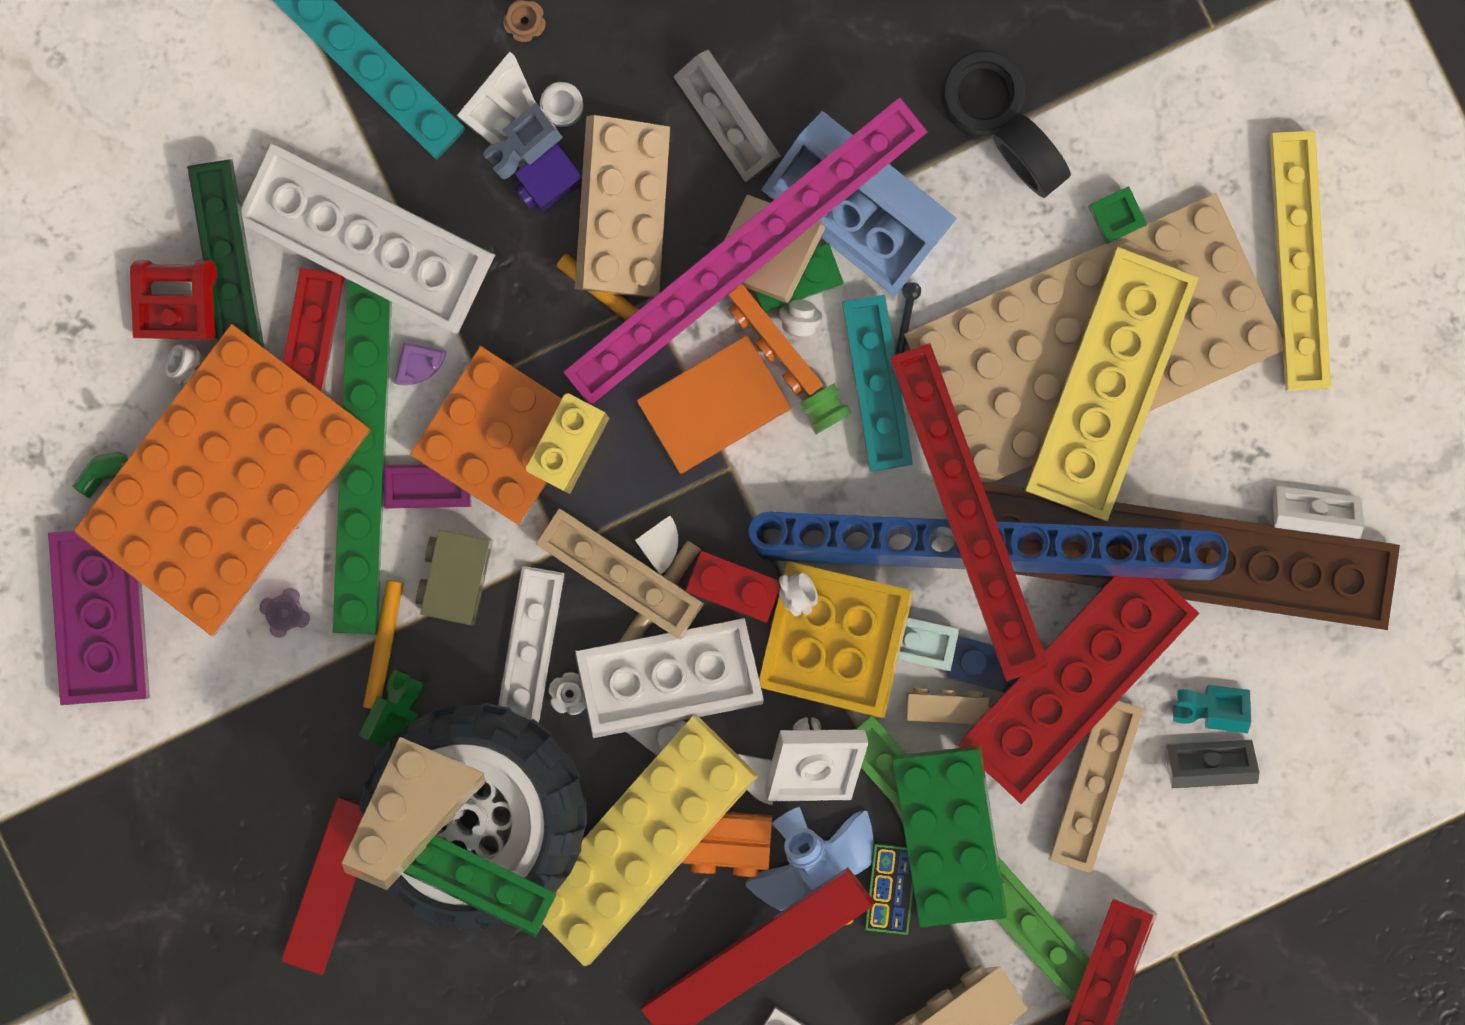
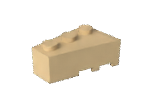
[342,737,485,890]
[895,965,1028,1025]

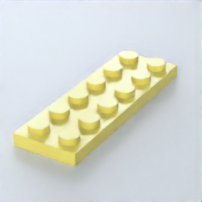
[1024,247,1199,522]
[543,716,759,966]

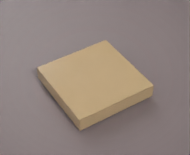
[725,195,825,303]

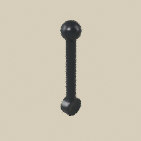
[895,282,921,355]

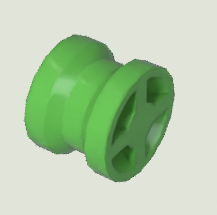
[798,383,852,435]

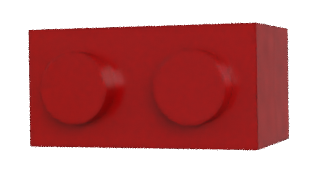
[686,551,781,623]

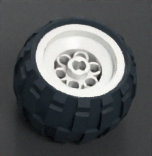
[359,703,587,931]

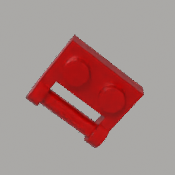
[130,260,217,339]

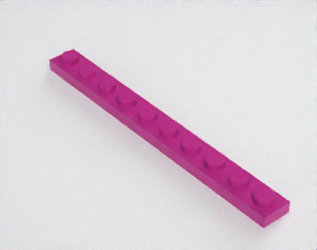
[564,97,928,405]

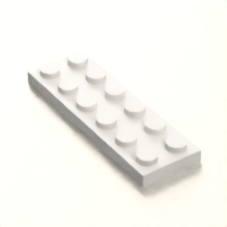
[241,143,495,334]

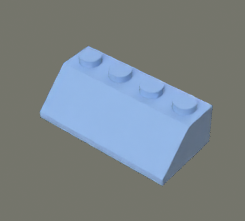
[761,111,957,297]

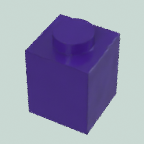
[515,143,582,213]

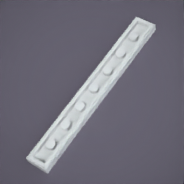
[478,566,565,850]

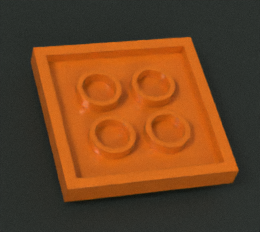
[410,346,562,526]

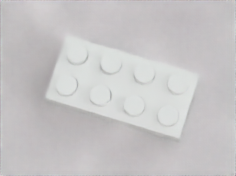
[575,618,764,738]

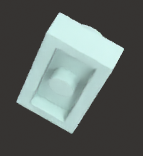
[898,618,959,671]

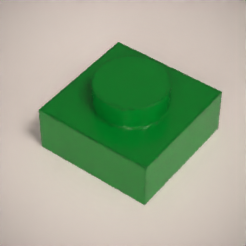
[1088,186,1147,244]

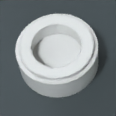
[540,82,584,127]

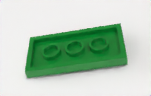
[893,745,1007,927]

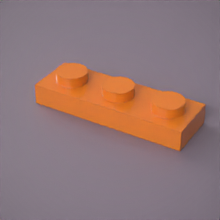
[728,284,823,398]

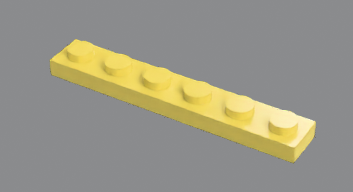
[1269,130,1331,391]

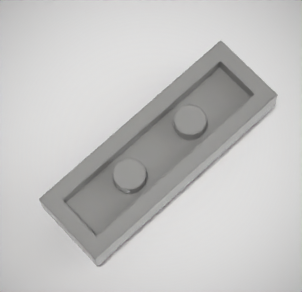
[673,50,781,182]

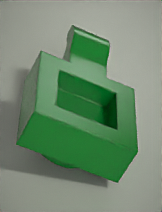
[359,670,422,747]

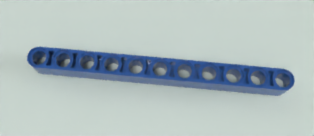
[749,512,1229,580]

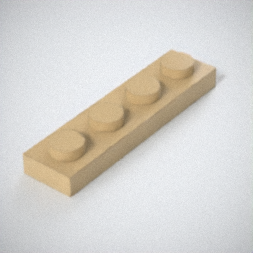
[536,508,704,639]
[1048,701,1143,874]

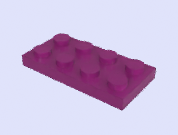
[48,531,150,705]

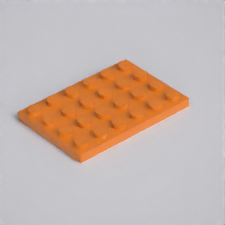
[74,324,372,636]

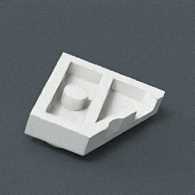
[457,52,535,169]

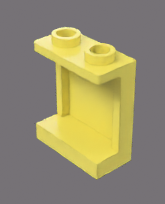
[526,393,610,494]

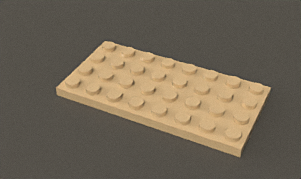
[904,193,1284,483]

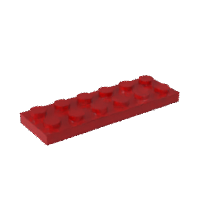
[957,576,1200,804]

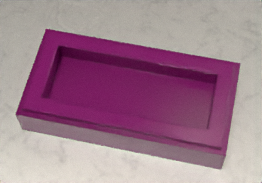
[383,465,472,509]

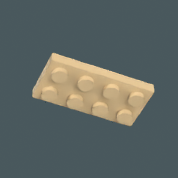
[575,115,670,298]

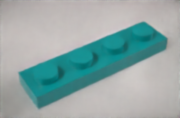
[842,295,913,472]

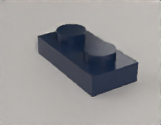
[946,636,1017,692]

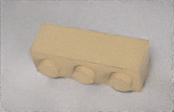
[905,688,989,724]

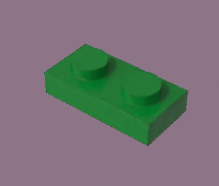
[755,243,844,313]

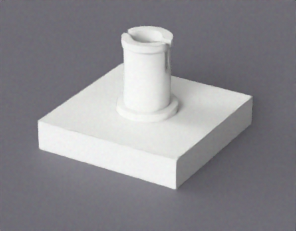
[765,717,868,801]

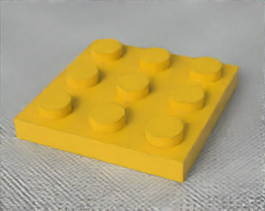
[759,561,914,718]

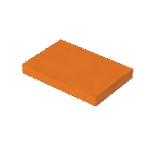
[637,335,791,474]

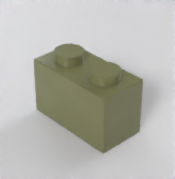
[415,530,493,625]

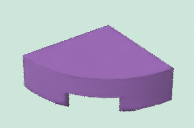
[394,342,447,386]

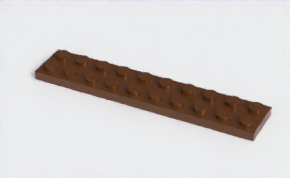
[982,482,1400,630]

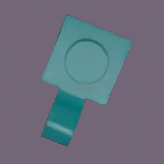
[1173,685,1251,734]

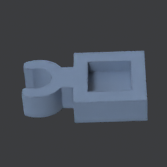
[483,102,563,179]

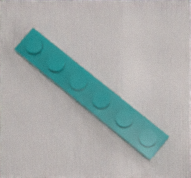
[272,0,466,160]

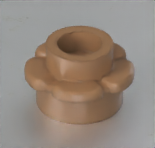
[503,0,546,42]

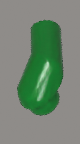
[72,452,128,498]

